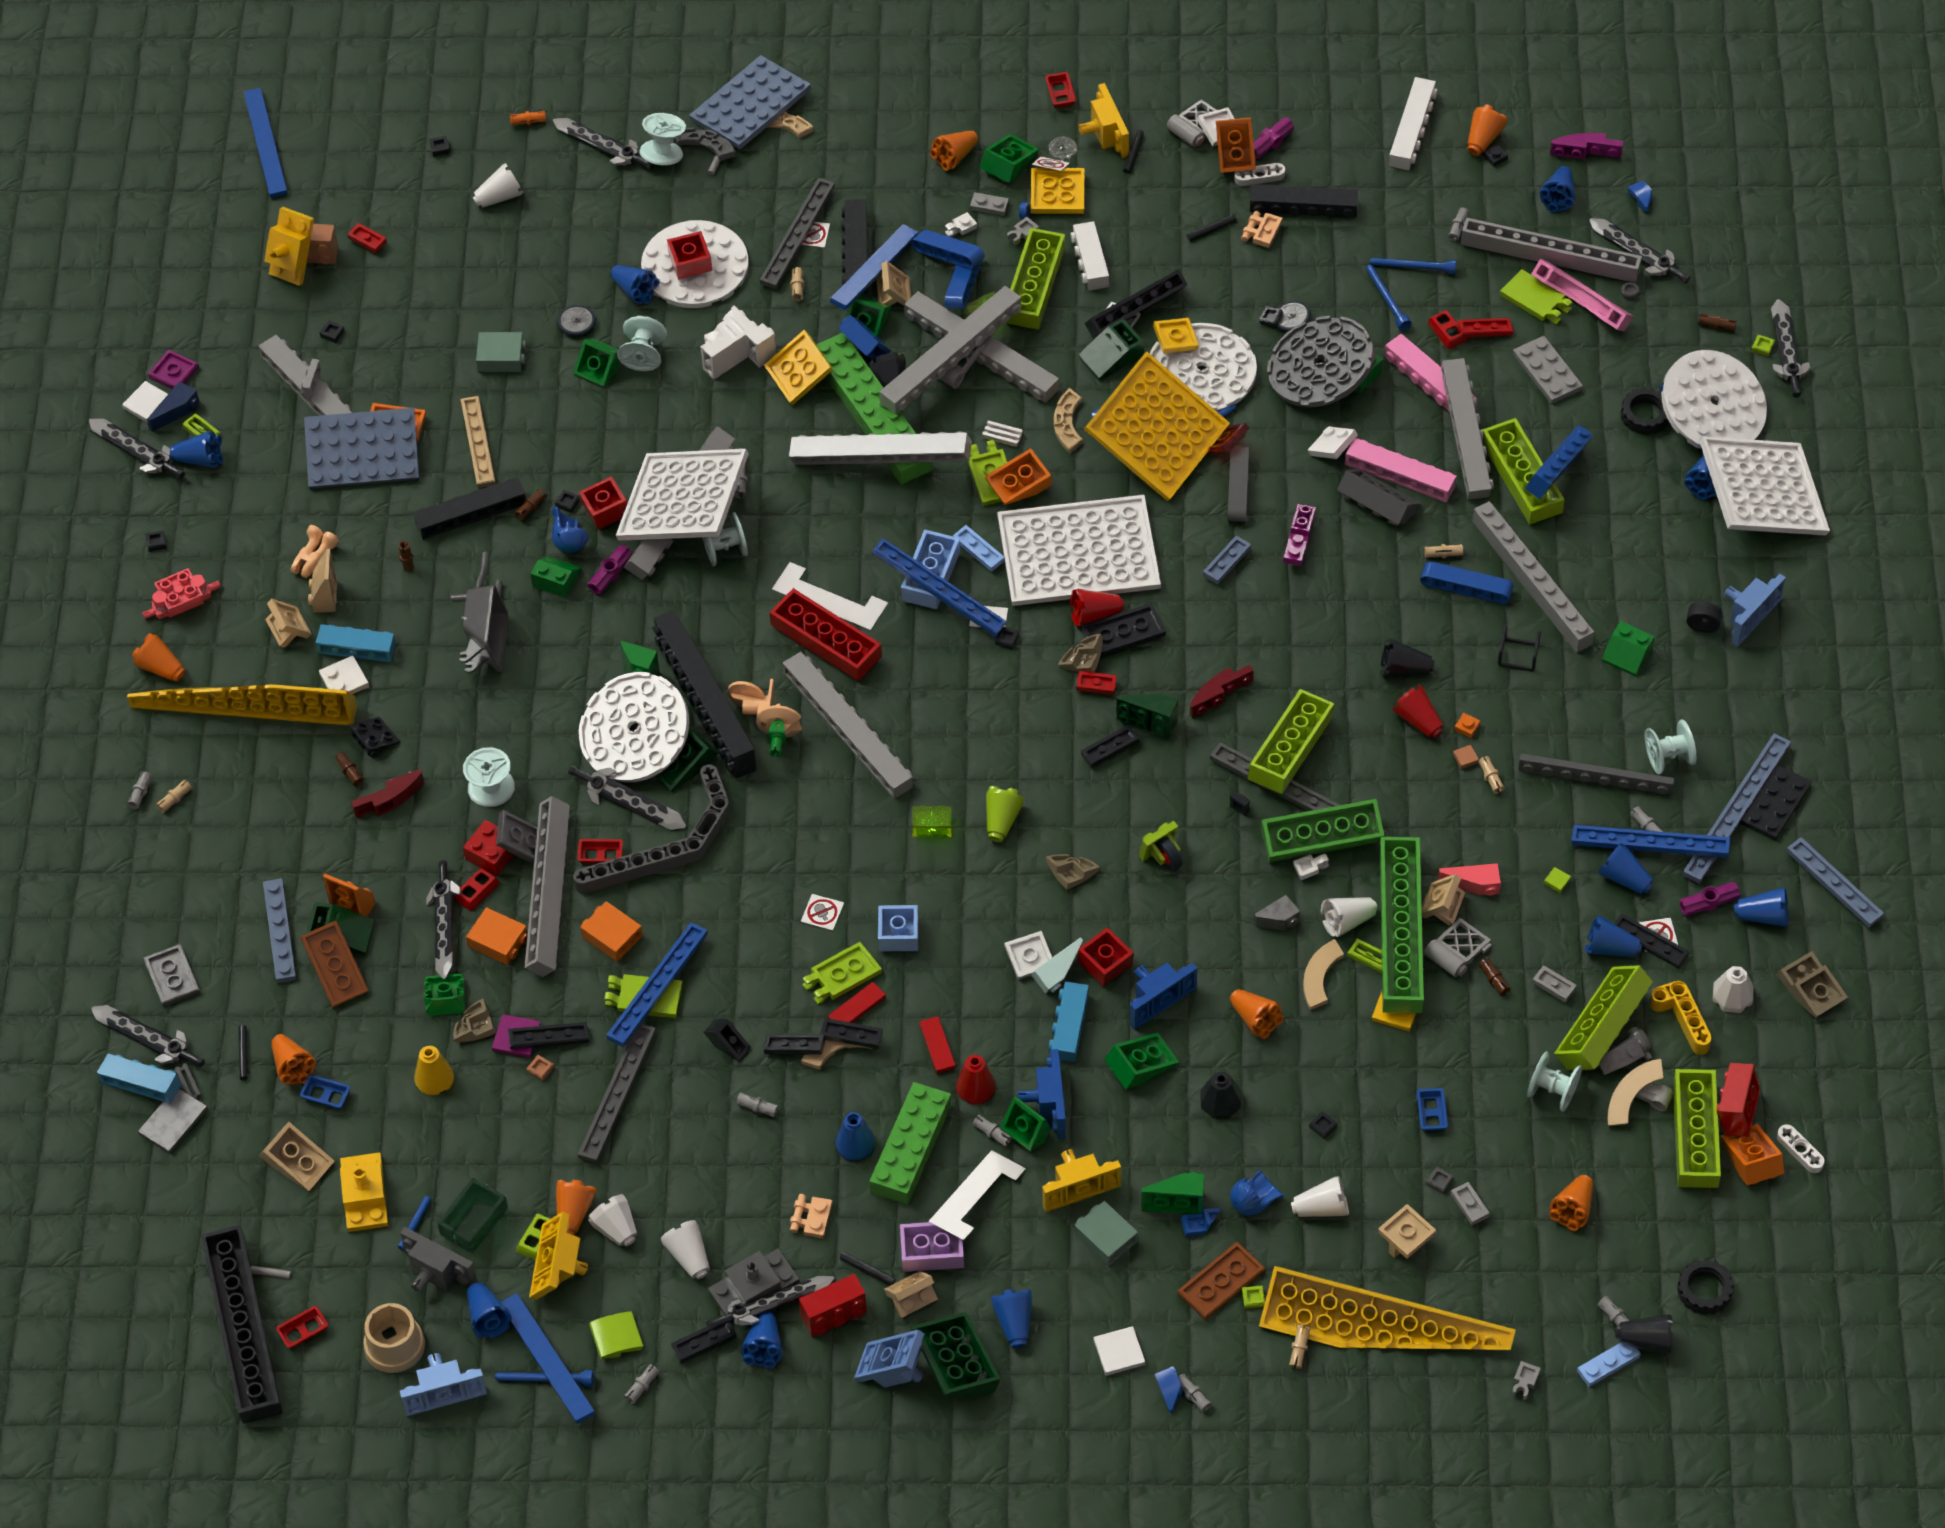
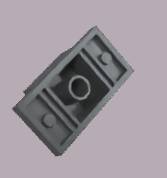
[400,1227,477,1293]
[708,1249,799,1315]

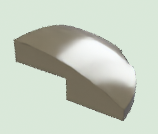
[1058,634,1103,673]
[1046,854,1100,889]
[453,999,496,1042]

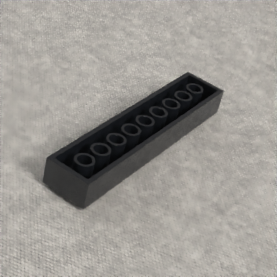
[653,609,757,779]
[201,1225,283,1424]

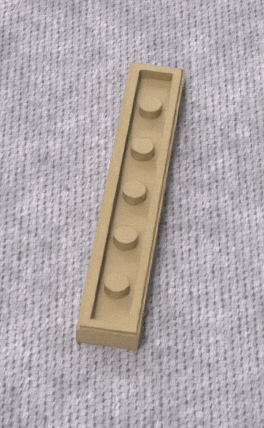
[461,396,495,488]

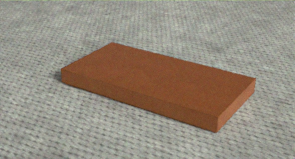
[300,921,369,1008]
[1177,1242,1265,1321]

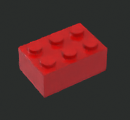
[1717,1063,1761,1137]
[799,1274,867,1337]

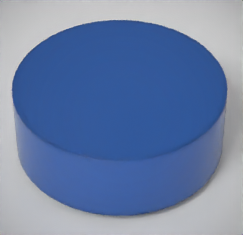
[1019,202,1031,220]

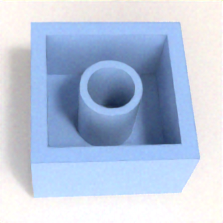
[878,905,918,951]

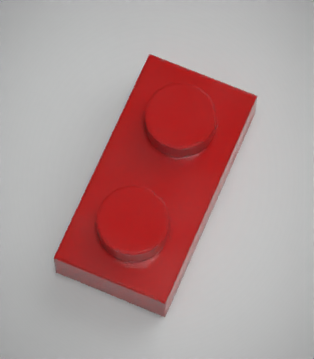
[347,223,387,253]
[1076,671,1117,695]

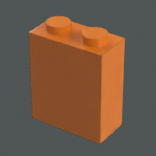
[580,901,643,962]
[466,907,528,965]

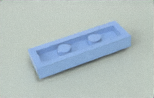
[953,525,1005,572]
[1577,1343,1641,1387]

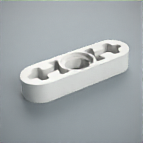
[1234,163,1285,186]
[1777,1125,1824,1173]

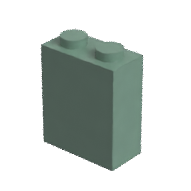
[476,332,527,372]
[1075,1201,1138,1267]

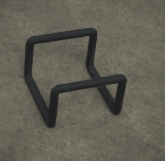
[1498,626,1541,671]

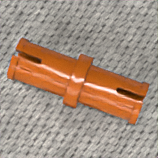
[510,111,546,126]

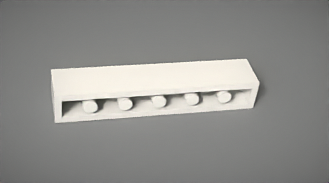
[1389,77,1438,170]

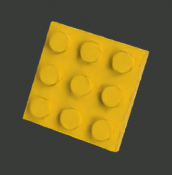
[1031,168,1084,214]
[764,330,833,405]

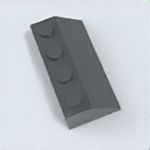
[1337,469,1421,526]

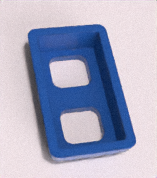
[300,1075,350,1110]
[1417,1088,1448,1131]

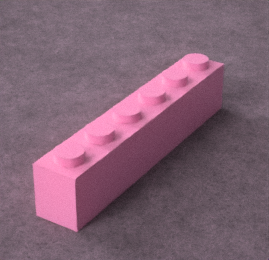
[1384,334,1477,413]
[1345,438,1457,503]

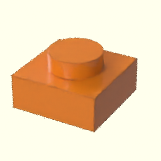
[1454,713,1480,738]

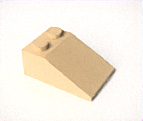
[308,549,337,613]
[259,1122,334,1191]

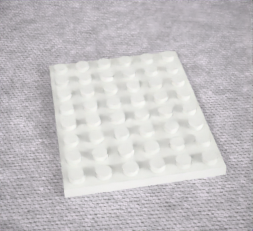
[997,495,1161,606]

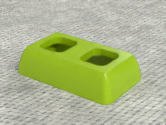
[516,1214,550,1261]

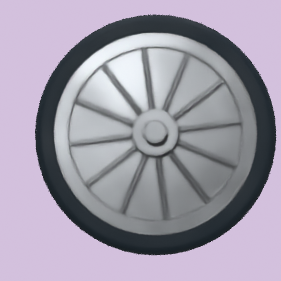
[1276,301,1311,332]
[558,305,596,336]

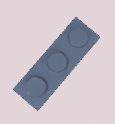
[1203,535,1251,585]

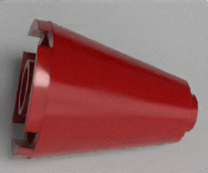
[1070,588,1124,626]
[1392,685,1443,738]
[956,1055,996,1105]

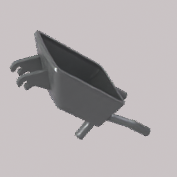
[451,552,509,673]

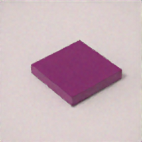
[148,349,199,389]
[492,1014,541,1058]

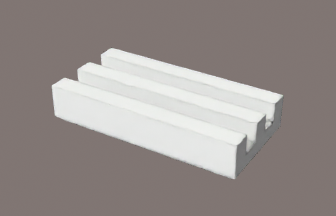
[982,421,1023,447]

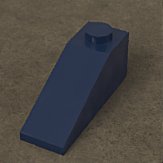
[147,382,199,431]

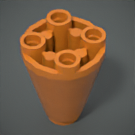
[1467,104,1508,156]
[930,131,979,171]
[132,633,185,682]
[1230,989,1284,1039]
[271,1034,316,1085]
[1549,1175,1593,1231]
[556,1180,597,1235]

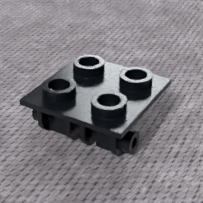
[348,717,400,757]

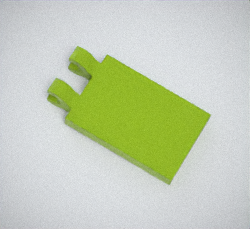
[1500,269,1572,325]
[967,440,1007,506]
[803,942,882,1005]
[604,974,682,1018]

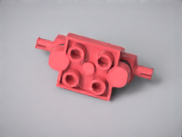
[142,568,221,620]

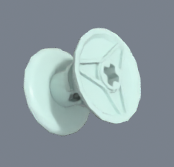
[639,113,686,165]
[617,316,667,371]
[702,512,748,566]
[1645,719,1697,775]
[463,747,515,807]
[1527,1051,1582,1112]

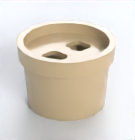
[364,1303,425,1373]

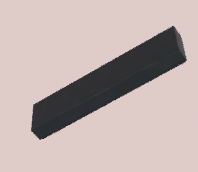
[1614,913,1689,969]
[508,1022,589,1050]

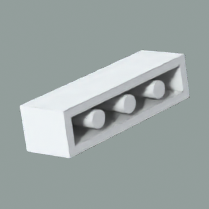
[1070,221,1109,291]

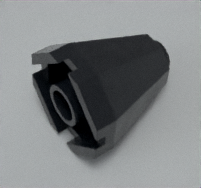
[869,352,906,388]
[1200,1072,1241,1118]

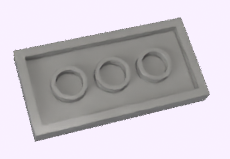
[1513,336,1583,404]

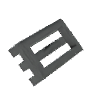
[174,1063,201,1099]

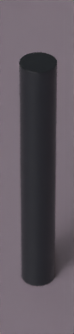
[1123,130,1144,174]
[1186,214,1236,241]
[239,1025,248,1080]
[839,1251,896,1286]

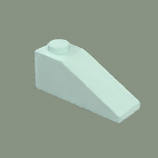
[1031,937,1083,994]

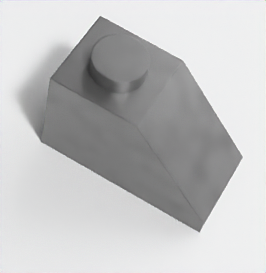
[1254,895,1300,931]
[1598,1038,1645,1075]

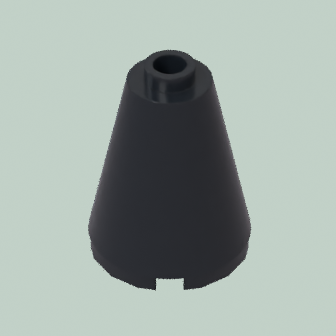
[1380,638,1435,676]
[1615,1314,1673,1356]

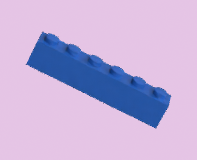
[1525,425,1593,499]

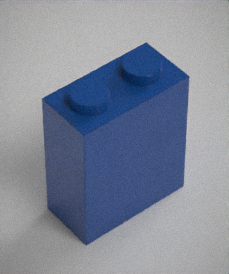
[838,315,891,362]

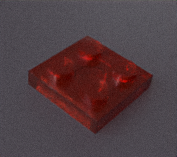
[1206,423,1250,455]

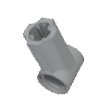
[1635,1084,1674,1111]

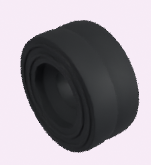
[1686,601,1722,633]

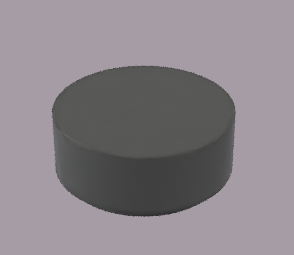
[1621,282,1639,300]

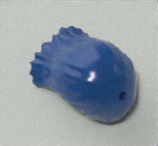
[552,506,589,554]
[1230,1170,1284,1216]

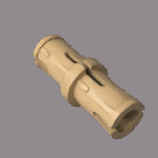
[790,267,805,302]
[1424,544,1463,559]
[1478,756,1505,794]
[156,780,192,813]
[1289,1325,1310,1369]

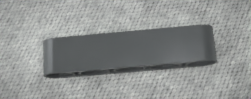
[1227,446,1249,522]

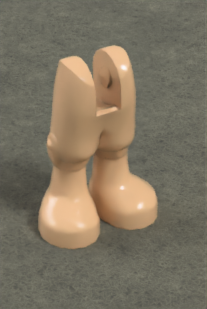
[291,525,339,578]

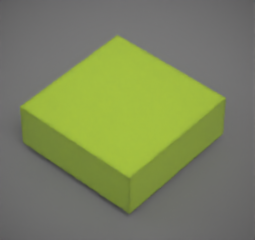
[1751,335,1775,357]
[1544,867,1571,893]
[1242,1286,1265,1309]

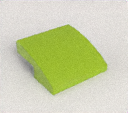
[589,1311,643,1359]

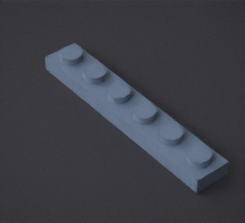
[1786,837,1884,928]
[263,878,296,983]

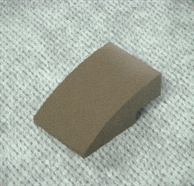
[1776,951,1848,1018]

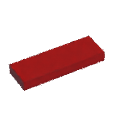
[1457,318,1514,338]
[828,982,886,1023]
[919,1016,956,1074]

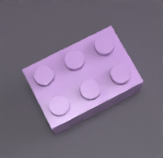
[900,1220,964,1272]

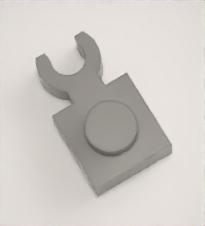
[1007,217,1039,245]
[1512,1361,1541,1400]

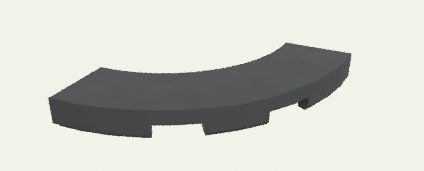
[676,128,736,161]

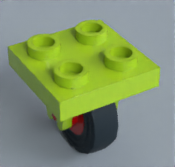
[1138,821,1183,872]

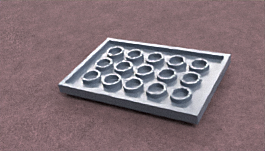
[689,55,812,149]
[304,408,419,489]

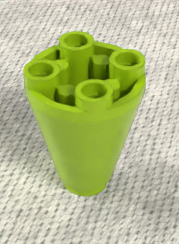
[986,786,1024,842]

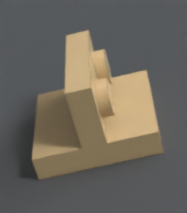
[876,261,911,306]
[265,599,312,648]
[1421,874,1465,926]
[1378,1204,1436,1259]
[884,1271,938,1318]

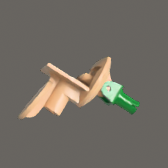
[727,679,802,757]

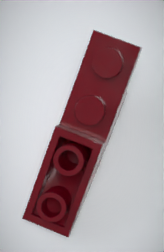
[1190,665,1254,718]
[351,769,424,818]

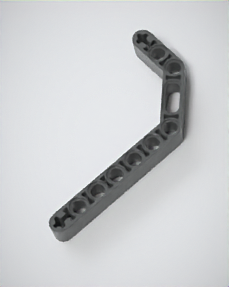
[573,764,730,894]

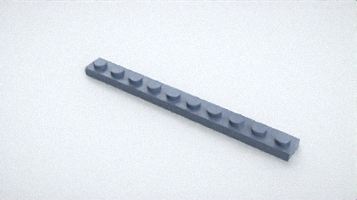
[1682,733,1791,884]

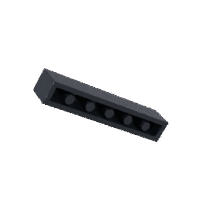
[1250,184,1358,218]
[841,199,868,294]
[1085,269,1188,339]
[413,477,526,540]

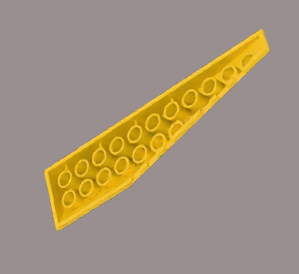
[127,684,357,725]
[1259,1266,1516,1350]

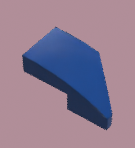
[1627,180,1653,212]
[1180,1208,1221,1237]
[1155,1366,1183,1413]

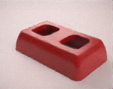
[1045,72,1076,108]
[1427,310,1468,349]
[578,839,623,864]
[453,868,500,911]
[276,1306,328,1349]

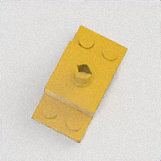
[1078,83,1129,158]
[264,207,314,286]
[1042,1149,1121,1212]
[340,1152,388,1232]
[529,1212,588,1300]

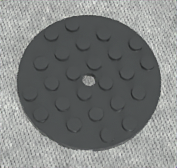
[1267,316,1374,407]

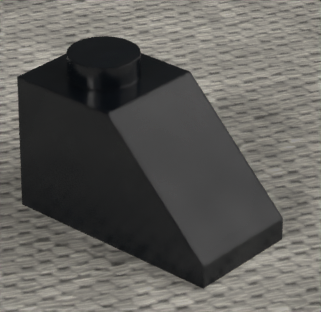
[703,1019,751,1061]

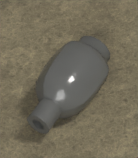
[1627,1027,1653,1062]

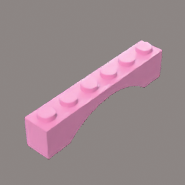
[1531,259,1634,332]

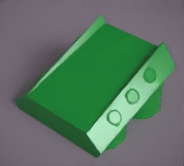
[424,973,465,1018]

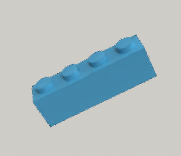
[316,624,396,663]
[1048,982,1089,1063]
[97,1054,182,1104]

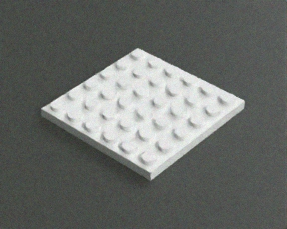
[1700,436,1830,535]
[616,449,749,541]

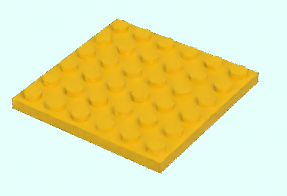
[1084,351,1230,501]

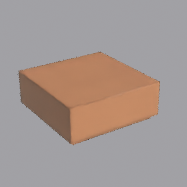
[1453,745,1479,769]
[526,1055,555,1082]

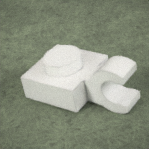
[945,213,977,237]
[1293,854,1329,880]

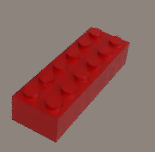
[769,588,882,681]

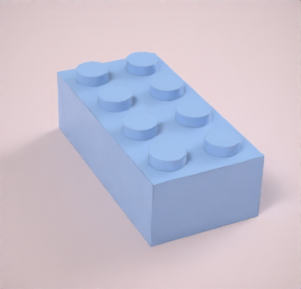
[901,529,960,609]

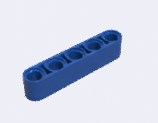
[911,230,985,269]
[945,261,982,309]
[1420,562,1514,604]

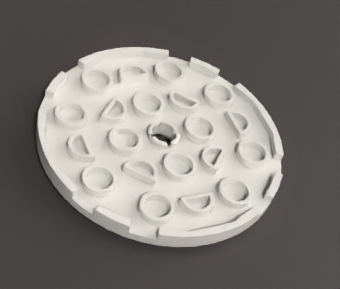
[641,220,749,308]
[1150,323,1257,412]
[1661,350,1767,449]
[579,672,689,782]

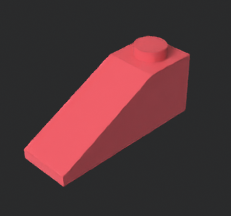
[1438,864,1501,896]

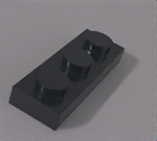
[1081,725,1139,768]
[820,1018,883,1049]
[763,1034,826,1055]
[671,1322,736,1364]

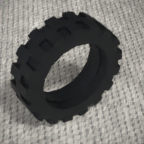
[1621,387,1669,435]
[1677,1259,1734,1315]

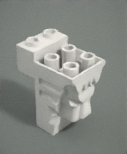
[700,306,776,380]

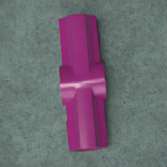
[1254,117,1294,159]
[587,545,633,595]
[1679,882,1740,916]

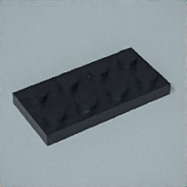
[1082,603,1166,657]
[1741,765,1812,841]

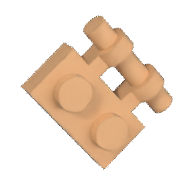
[1241,211,1282,248]
[790,1194,833,1239]

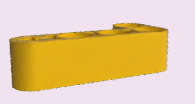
[1650,981,1711,1055]

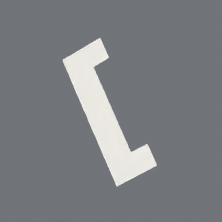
[772,562,888,630]
[929,1150,1026,1240]

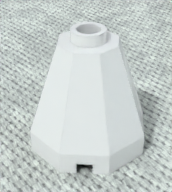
[1712,966,1754,1013]
[588,1194,637,1246]

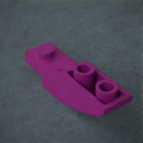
[1550,133,1623,159]
[1283,504,1316,566]

